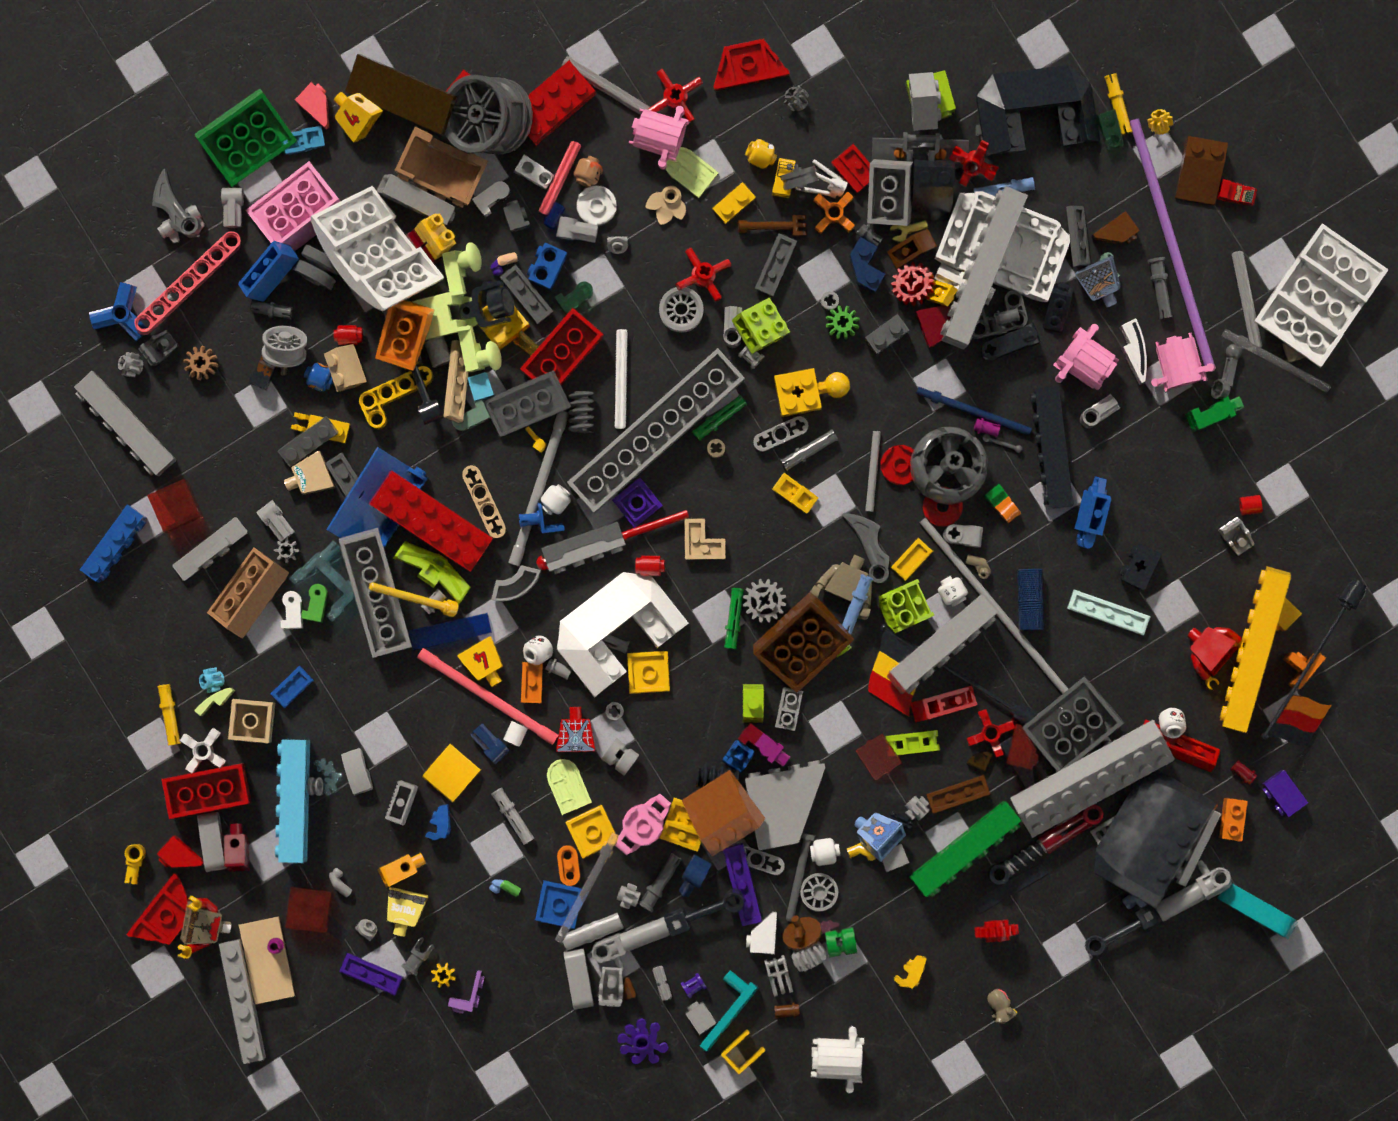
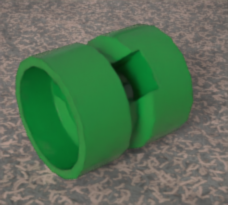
[825,927,857,958]

